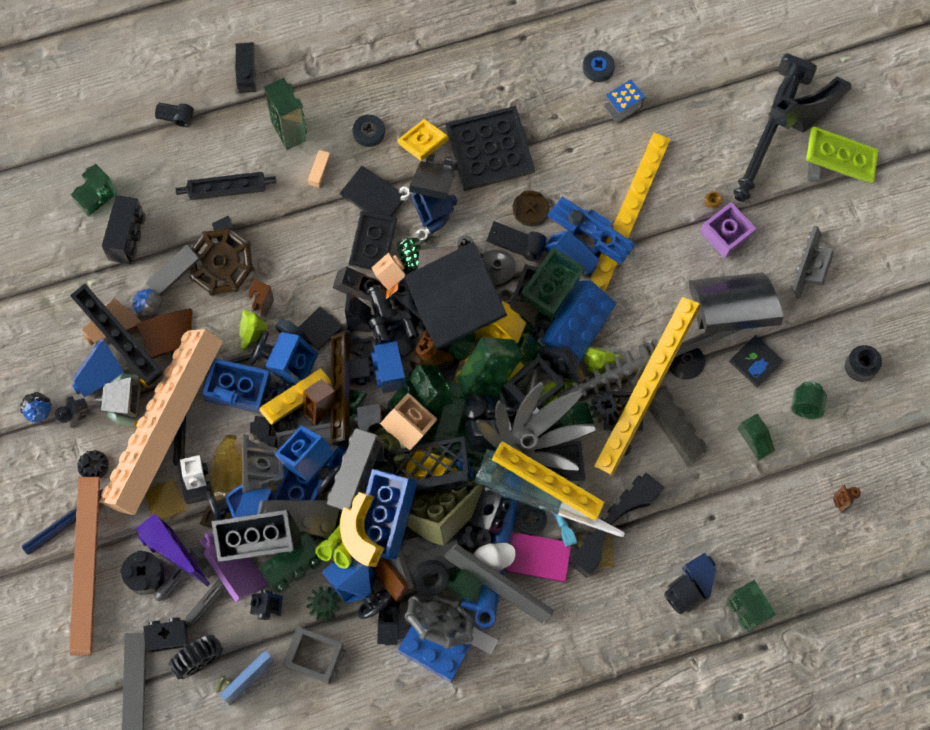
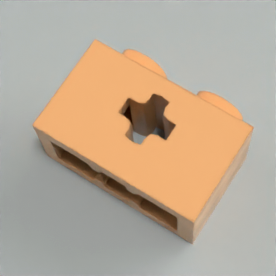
[372,253,405,290]

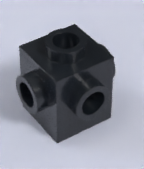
[250,590,283,620]

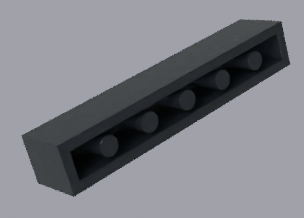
[70,283,163,386]

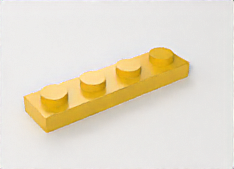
[259,368,331,425]

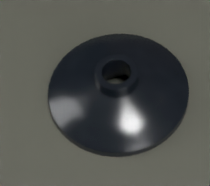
[669,348,705,380]

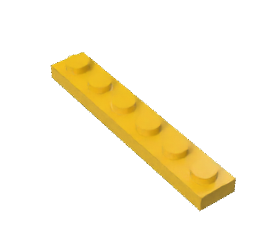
[492,441,604,521]

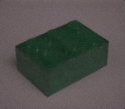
[520,247,585,320]
[456,337,523,396]
[258,532,323,594]

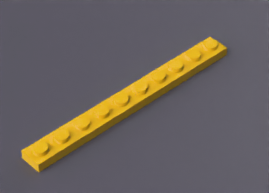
[590,133,670,292]
[594,297,701,476]

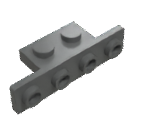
[791,226,834,298]

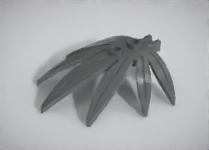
[477,382,596,473]

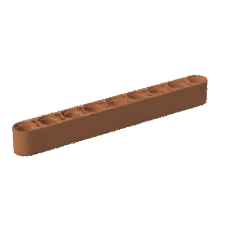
[70,477,100,656]

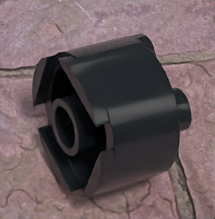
[120,550,165,595]

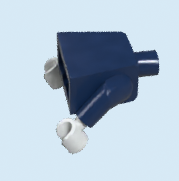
[399,187,457,242]

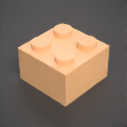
[380,393,437,450]

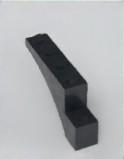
[771,77,852,133]

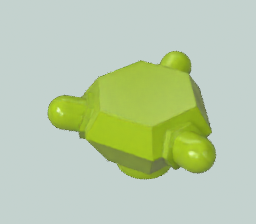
[239,310,268,351]
[583,346,621,374]

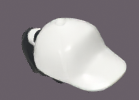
[463,543,515,577]

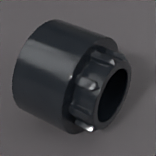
[845,345,882,382]
[664,574,704,614]

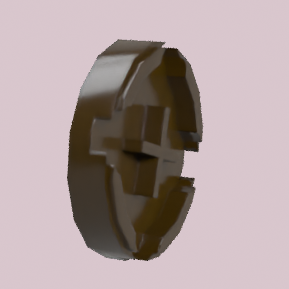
[512,190,549,227]

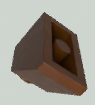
[303,379,335,425]

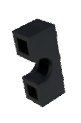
[355,404,390,468]

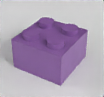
[700,202,756,259]

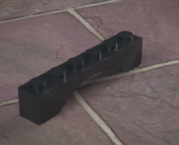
[569,472,664,578]

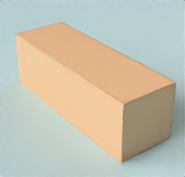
[308,150,330,188]

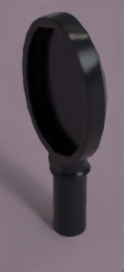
[463,374,488,420]

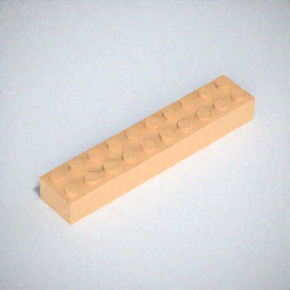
[99,329,223,515]

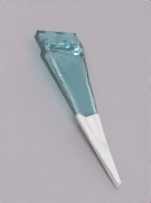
[475,449,625,537]

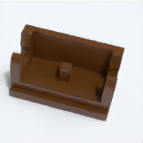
[249,279,274,317]

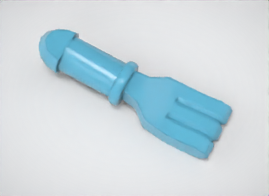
[554,508,577,547]

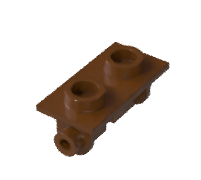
[833,485,861,513]

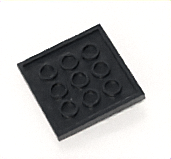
[446,106,535,191]

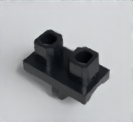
[54,396,88,428]
[457,526,492,552]

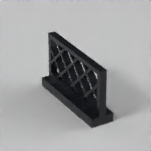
[389,436,473,496]

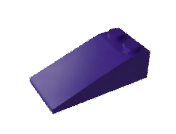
[136,513,210,587]

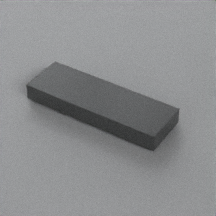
[146,245,200,296]

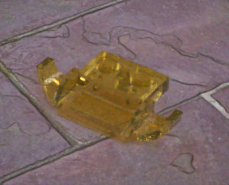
[212,435,242,502]

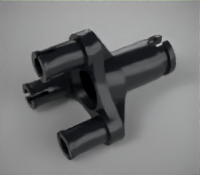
[367,285,419,344]

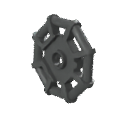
[405,594,476,649]

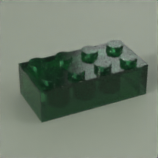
[264,78,307,150]

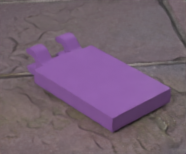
[200,531,268,602]

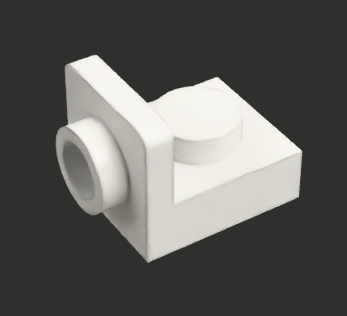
[180,455,206,490]

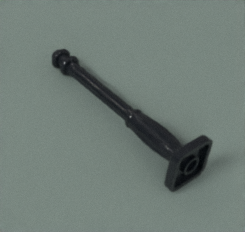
[733,53,817,202]

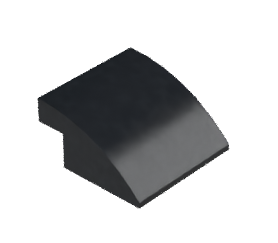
[404,242,508,350]
[688,272,784,333]

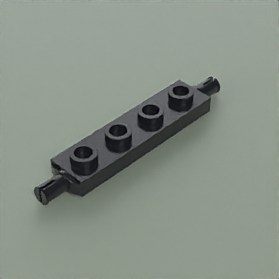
[175,172,277,200]

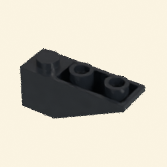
[333,266,387,301]

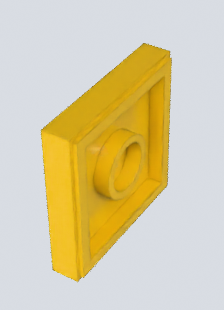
[397,119,449,161]

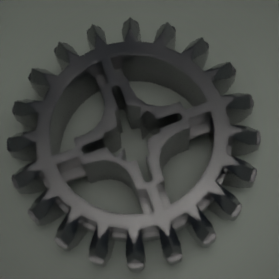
[169,635,223,679]

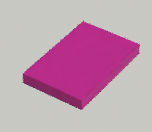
[506,532,571,583]

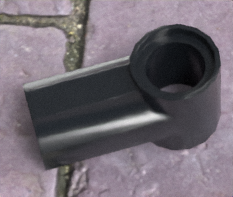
[155,102,194,128]

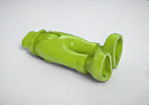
[316,524,352,569]

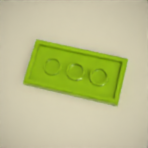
[806,126,879,184]

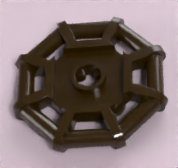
[190,227,254,296]

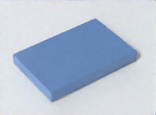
[220,651,274,706]

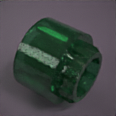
[791,382,827,419]

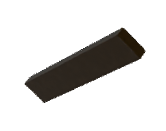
[330,331,350,446]

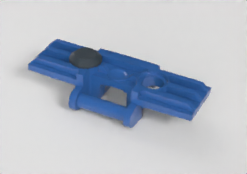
[547,196,636,265]

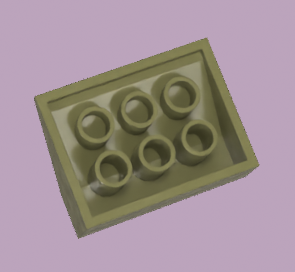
[406,477,487,546]

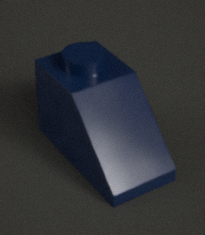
[682,553,716,602]

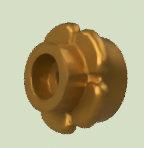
[704,191,722,209]

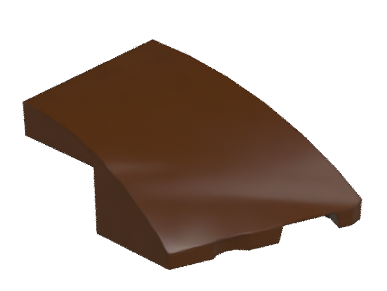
[137,308,193,360]

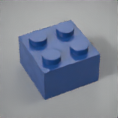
[371,341,405,393]

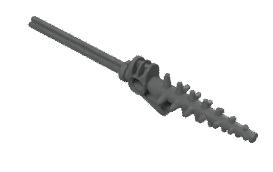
[557,329,743,398]

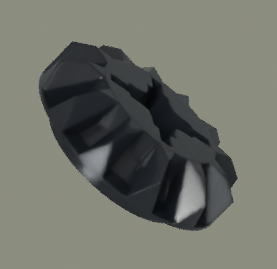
[77,450,109,479]
[515,504,547,535]

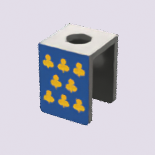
[604,79,645,123]

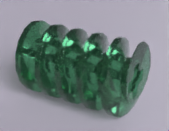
[397,238,421,275]

